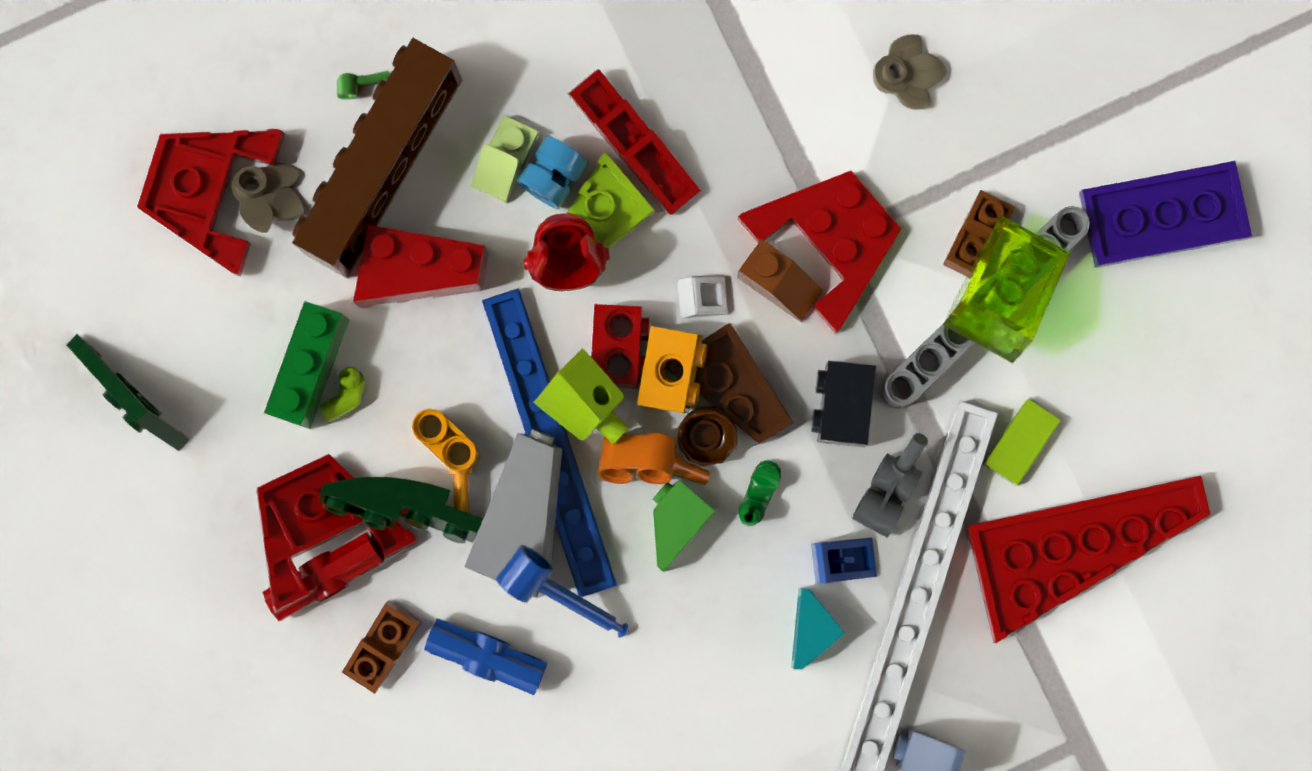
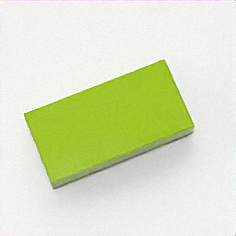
[983,398,1061,486]

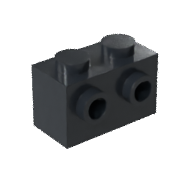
[811,361,876,448]

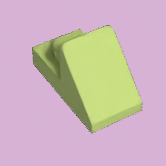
[471,115,540,203]

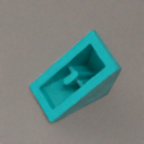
[791,588,845,670]

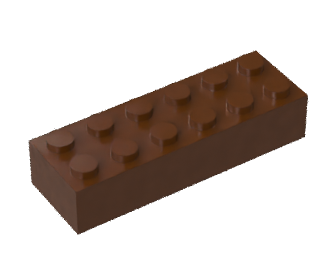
[292,37,463,278]

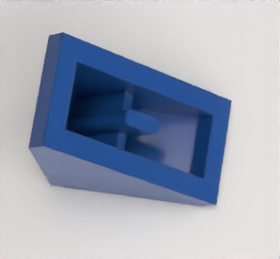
[811,537,877,584]

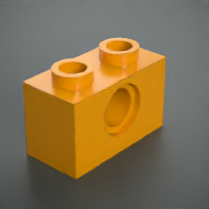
[637,326,707,413]

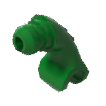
[738,460,781,526]

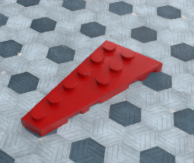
[966,476,1211,643]

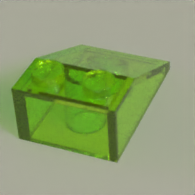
[943,215,1071,363]

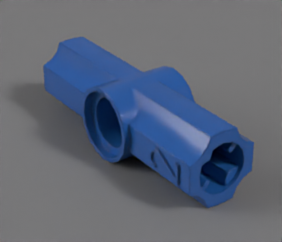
[424,618,548,695]

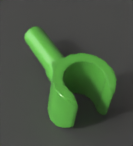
[337,71,389,99]

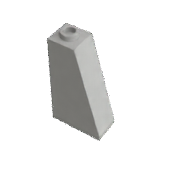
[464,429,562,598]

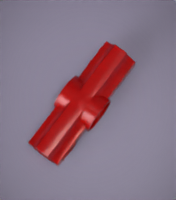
[262,532,384,622]

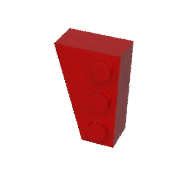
[353,225,489,308]

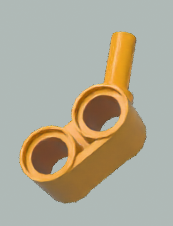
[412,408,480,514]

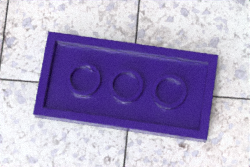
[1079,161,1252,268]

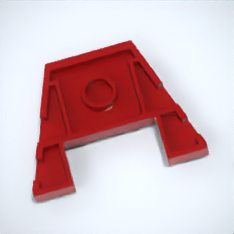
[137,129,285,277]
[738,170,901,334]
[256,454,417,613]

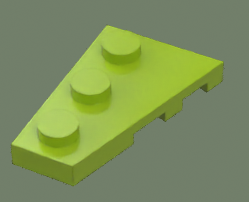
[567,151,654,250]

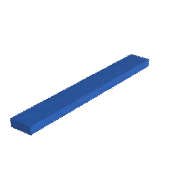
[482,288,617,597]

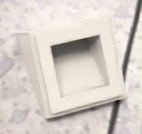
[677,275,728,318]

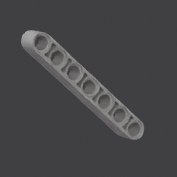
[881,206,1090,408]

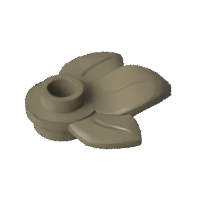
[873,34,947,110]
[231,163,304,233]

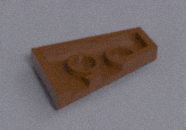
[666,323,794,444]

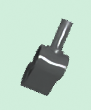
[852,433,928,538]

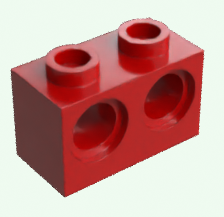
[591,304,649,389]

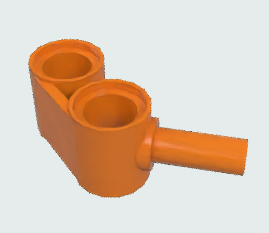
[598,433,710,485]

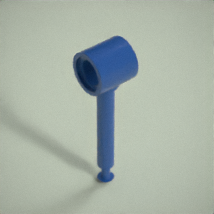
[496,545,628,638]

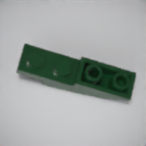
[318,477,483,543]

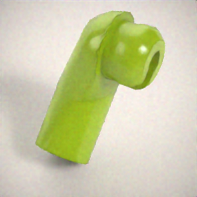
[320,367,365,423]

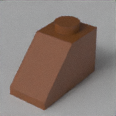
[737,239,823,322]

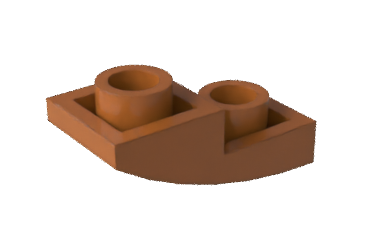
[943,190,1015,282]
[341,600,422,694]

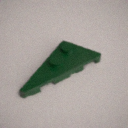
[66,334,189,451]

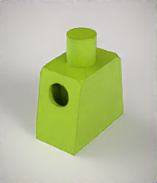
[534,348,630,444]

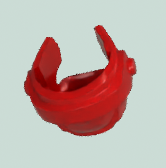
[523,213,610,292]

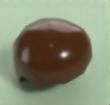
[677,406,738,466]

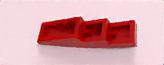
[567,69,701,215]

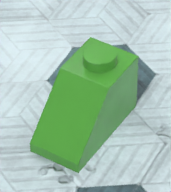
[652,480,715,572]

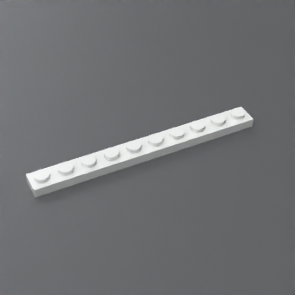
[840,401,998,771]

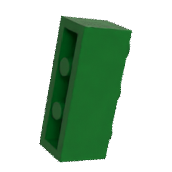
[264,301,349,429]

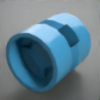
[517,136,589,210]

